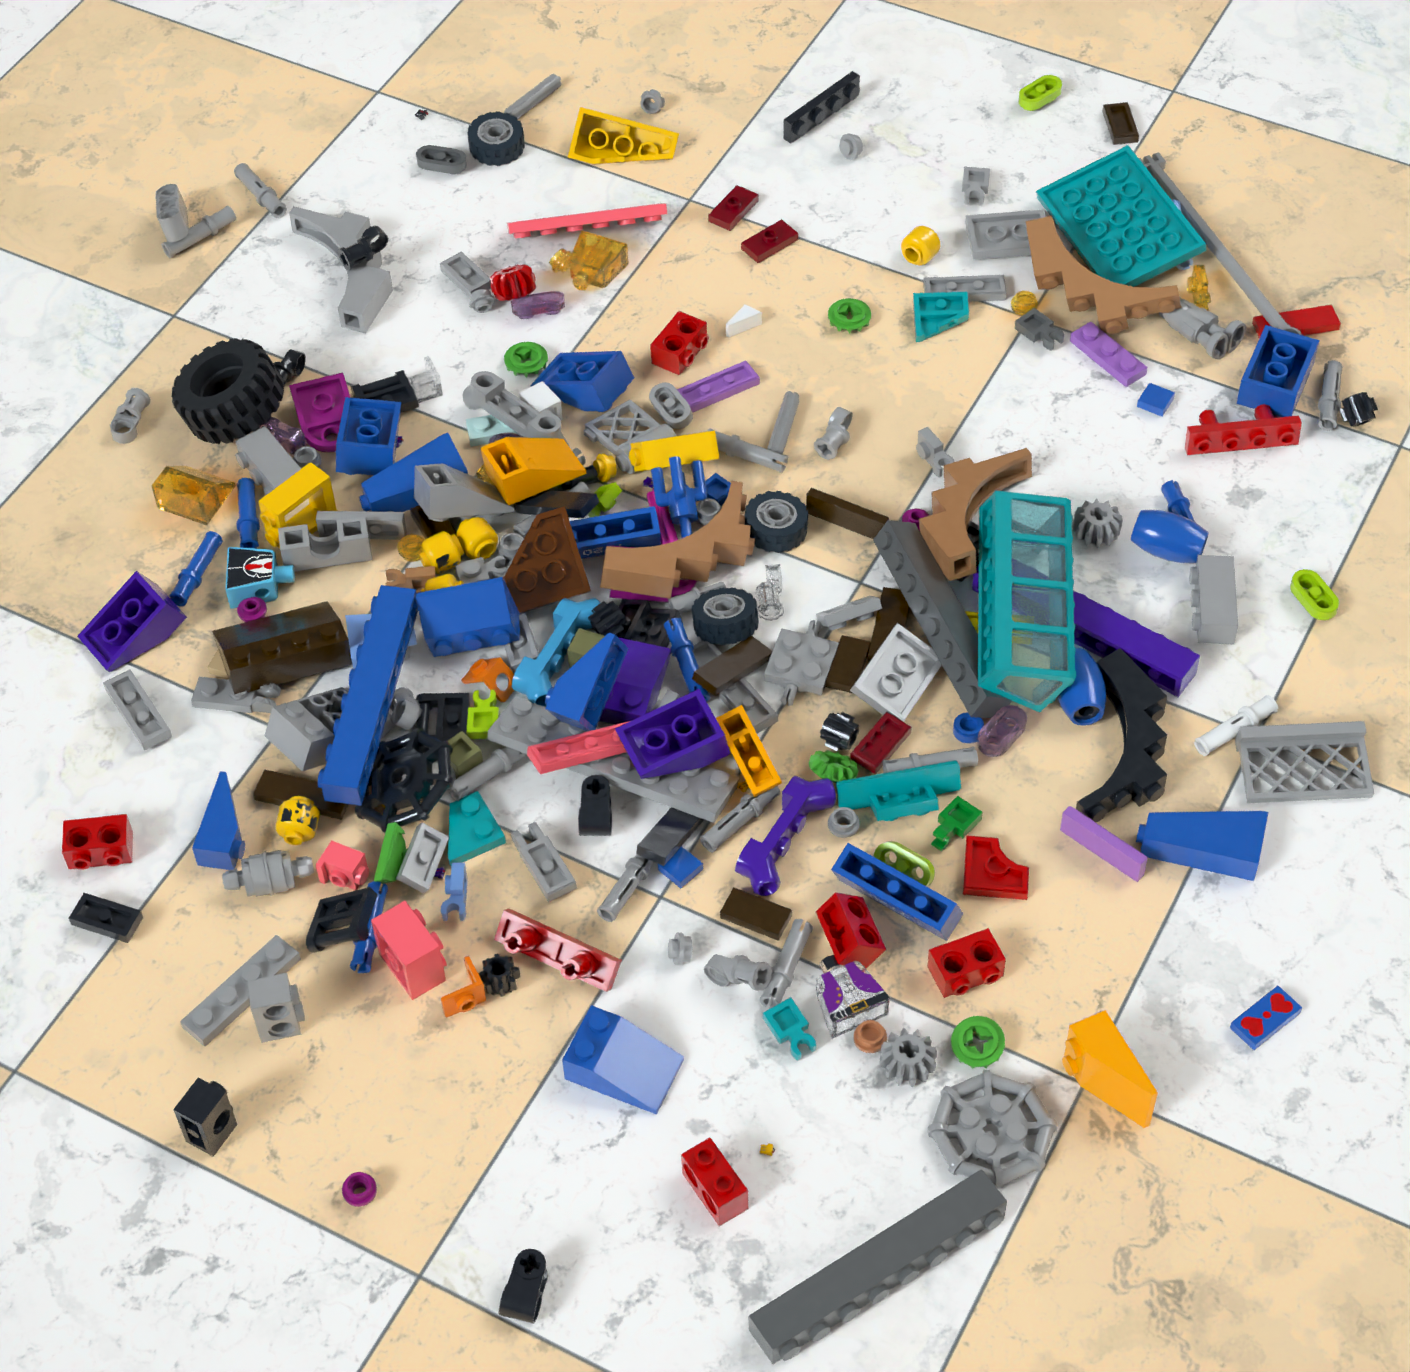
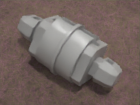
[222,850,314,897]

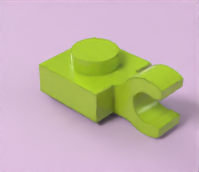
[578,482,622,519]

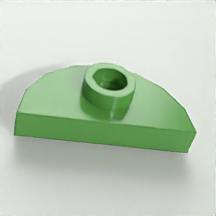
[374,822,408,884]

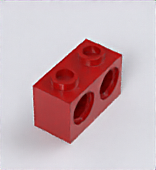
[650,311,709,375]
[62,814,133,870]
[815,892,886,969]
[927,928,1006,998]
[681,1137,749,1226]

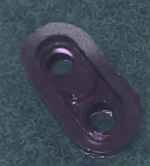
[511,291,565,319]
[259,417,307,455]
[977,705,1027,757]

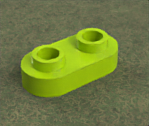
[1018,75,1062,111]
[1290,569,1339,620]
[873,841,935,887]

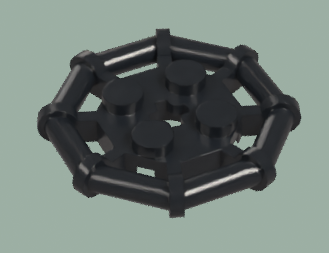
[355,728,454,833]

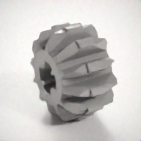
[1072,498,1123,548]
[880,1028,937,1088]

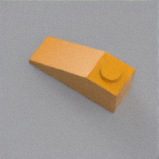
[716,705,782,798]

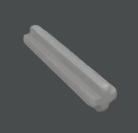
[504,74,561,119]
[767,391,799,455]

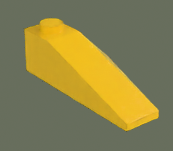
[568,107,679,164]

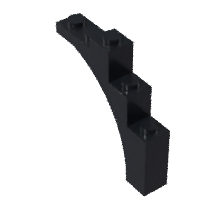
[1076,648,1167,823]

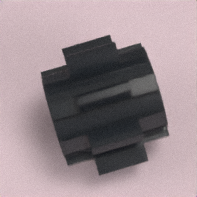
[1339,392,1378,427]
[588,601,628,636]
[820,712,859,752]
[478,954,520,997]

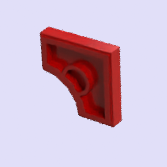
[963,836,1029,900]

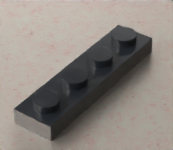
[783,71,860,144]

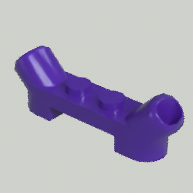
[735,776,836,896]

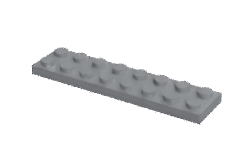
[487,696,739,823]

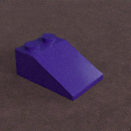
[77,571,187,672]
[599,638,671,725]
[615,689,730,779]

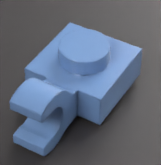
[441,863,468,921]

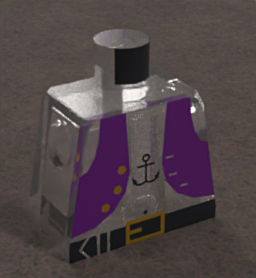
[816,955,890,1039]

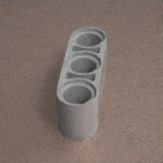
[155,184,189,242]

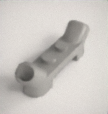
[462,371,569,446]

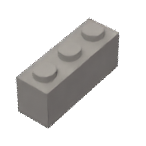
[235,426,301,495]
[1189,555,1238,644]

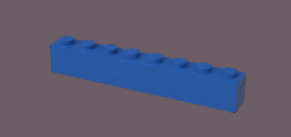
[318,585,418,806]

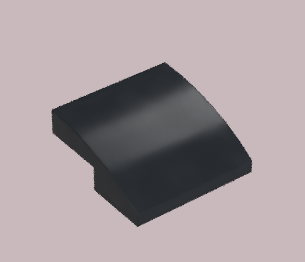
[617,599,682,648]

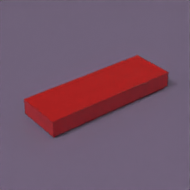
[1252,304,1341,339]

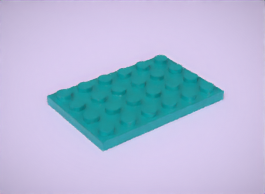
[1036,145,1207,287]

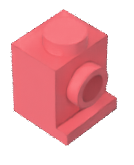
[316,840,369,890]

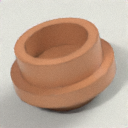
[853,1020,887,1053]

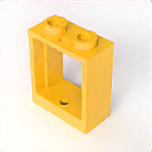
[258,462,337,548]

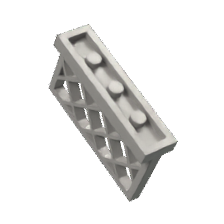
[1235,721,1374,803]

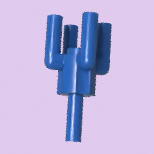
[651,456,707,538]

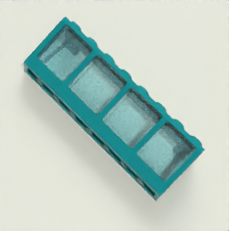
[978,491,1076,713]

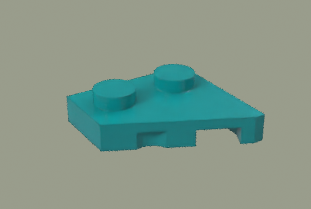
[913,292,969,342]
[448,791,506,868]

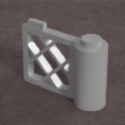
[583,400,676,474]

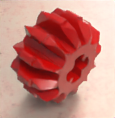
[490,264,537,301]

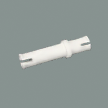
[1194,695,1278,756]

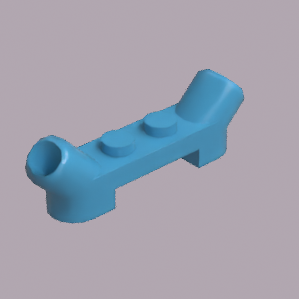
[512,598,600,707]

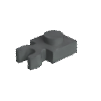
[1014,308,1064,350]

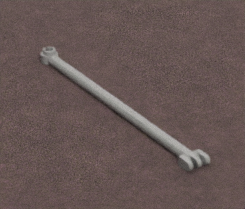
[1139,153,1301,335]

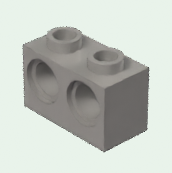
[247,973,305,1043]

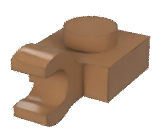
[386,566,436,593]

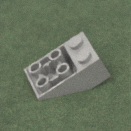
[414,463,514,522]
[264,687,348,771]

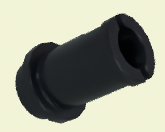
[561,465,598,491]

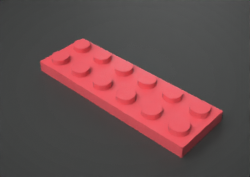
[507,203,667,238]

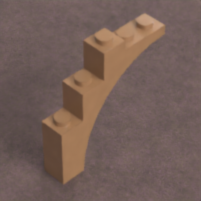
[1025,216,1181,334]
[919,448,1032,581]
[600,481,755,599]

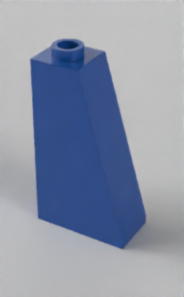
[359,433,468,512]
[1136,811,1269,881]

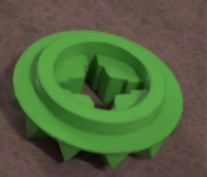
[828,298,871,334]
[504,342,548,378]
[809,750,859,783]
[951,1016,1005,1069]

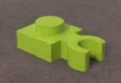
[467,690,500,739]

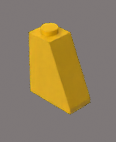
[629,430,719,472]

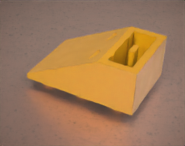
[480,437,587,506]

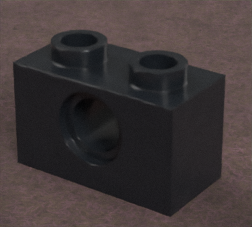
[173,1077,237,1157]

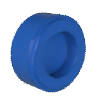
[953,712,984,743]

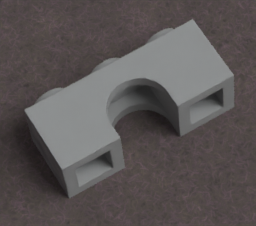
[278,516,372,571]

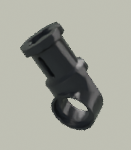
[338,226,388,270]
[274,349,306,386]

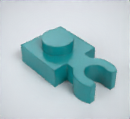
[762,997,816,1060]

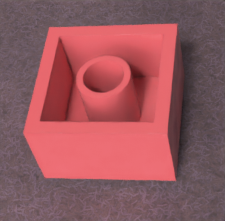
[371,901,447,1000]

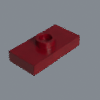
[708,185,759,231]
[741,219,798,263]
[850,712,912,774]

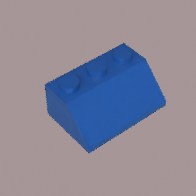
[416,577,520,657]

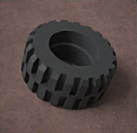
[172,338,284,444]

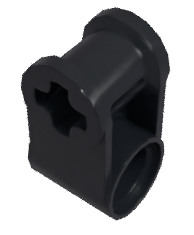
[578,775,612,836]
[499,1249,548,1324]

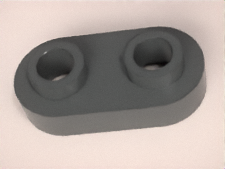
[416,145,467,174]

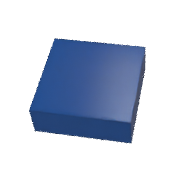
[1137,383,1175,417]
[705,473,731,506]
[658,846,703,889]

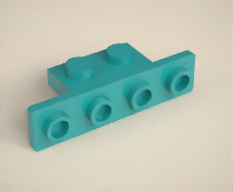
[836,760,961,821]

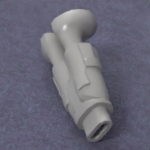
[1159,297,1246,359]

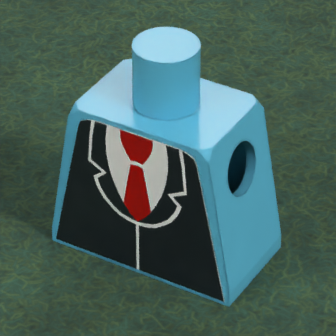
[225,547,295,609]

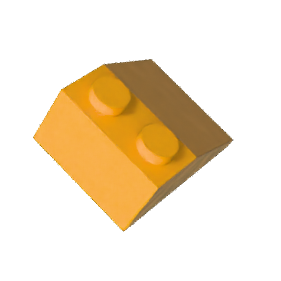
[1062,1010,1158,1128]

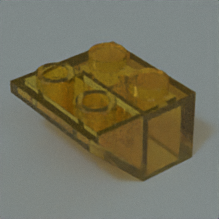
[151,466,236,525]

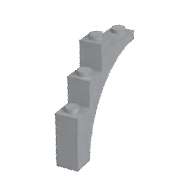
[289,206,393,334]

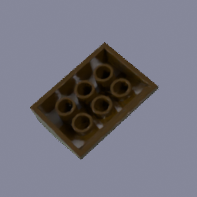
[212,601,352,695]

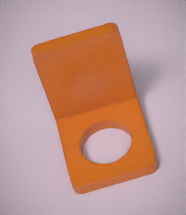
[461,657,514,702]
[441,956,486,1018]

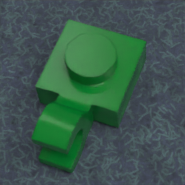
[931,796,983,851]

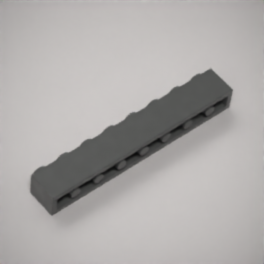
[873,520,1012,719]
[748,1169,1007,1364]

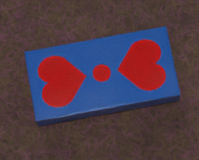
[1230,985,1302,1050]

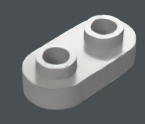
[649,383,693,429]

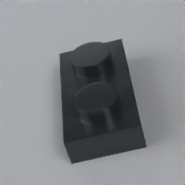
[69,893,143,943]

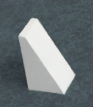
[726,304,762,337]

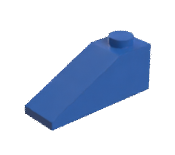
[192,771,245,870]

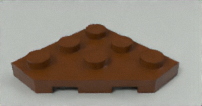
[503,506,591,613]

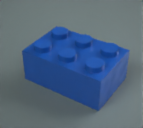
[1236,325,1320,417]

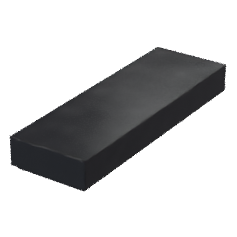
[514,490,599,518]
[636,807,705,866]

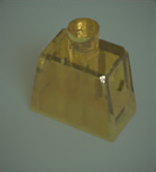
[569,230,629,291]

